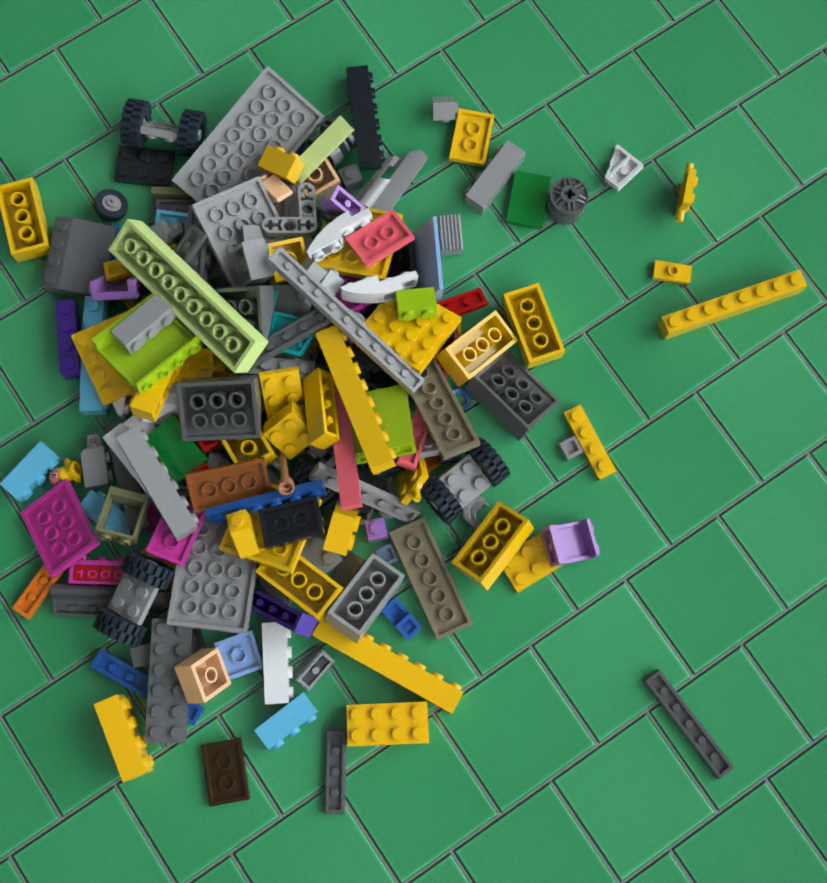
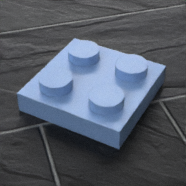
[214,630,263,680]

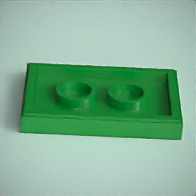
[506,170,551,230]
[147,414,208,484]

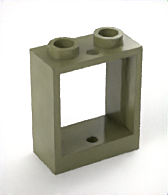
[95,486,150,546]

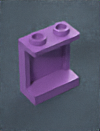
[88,275,149,301]
[541,518,600,568]

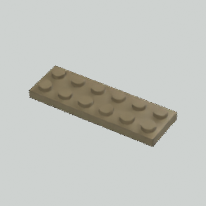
[410,357,480,460]
[389,517,473,640]

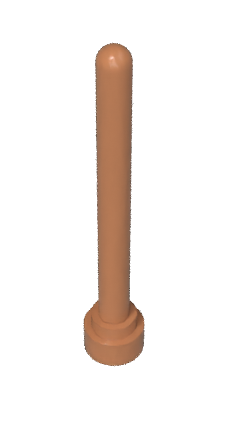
[277,448,295,495]

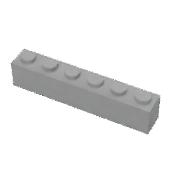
[115,425,199,542]

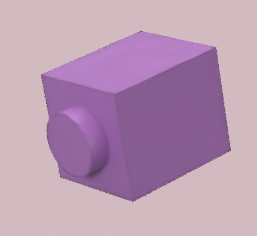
[365,517,388,543]

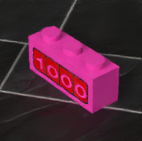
[68,556,126,587]

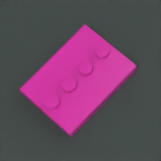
[20,479,101,577]

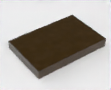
[201,738,251,807]

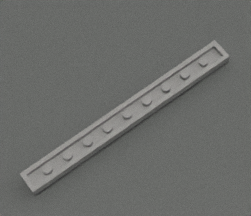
[266,246,426,396]

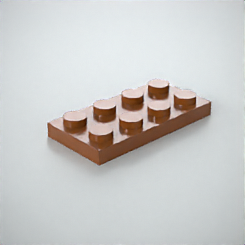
[185,457,273,513]

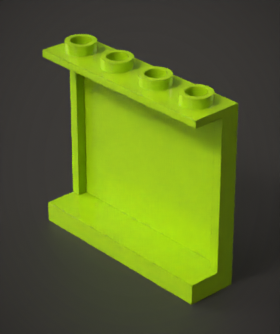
[91,293,202,395]
[352,385,417,465]

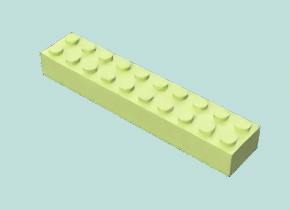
[108,219,269,373]

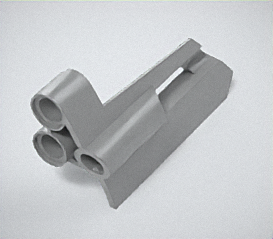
[351,150,428,212]

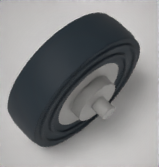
[94,189,128,222]

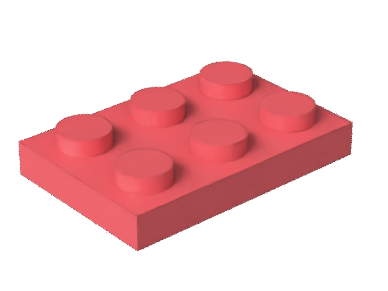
[345,209,415,269]

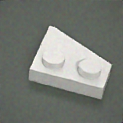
[605,144,644,192]

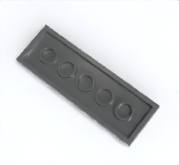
[144,619,193,743]

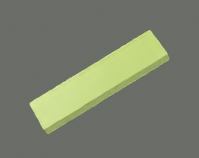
[298,115,354,182]

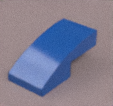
[382,596,422,641]

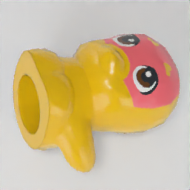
[49,458,83,487]

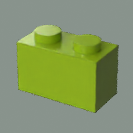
[395,287,437,321]

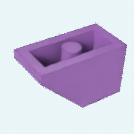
[318,185,365,217]

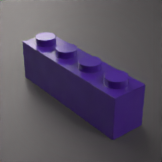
[55,299,81,380]
[251,588,318,638]

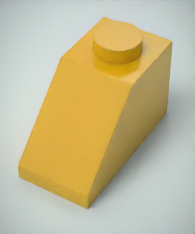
[226,509,261,559]

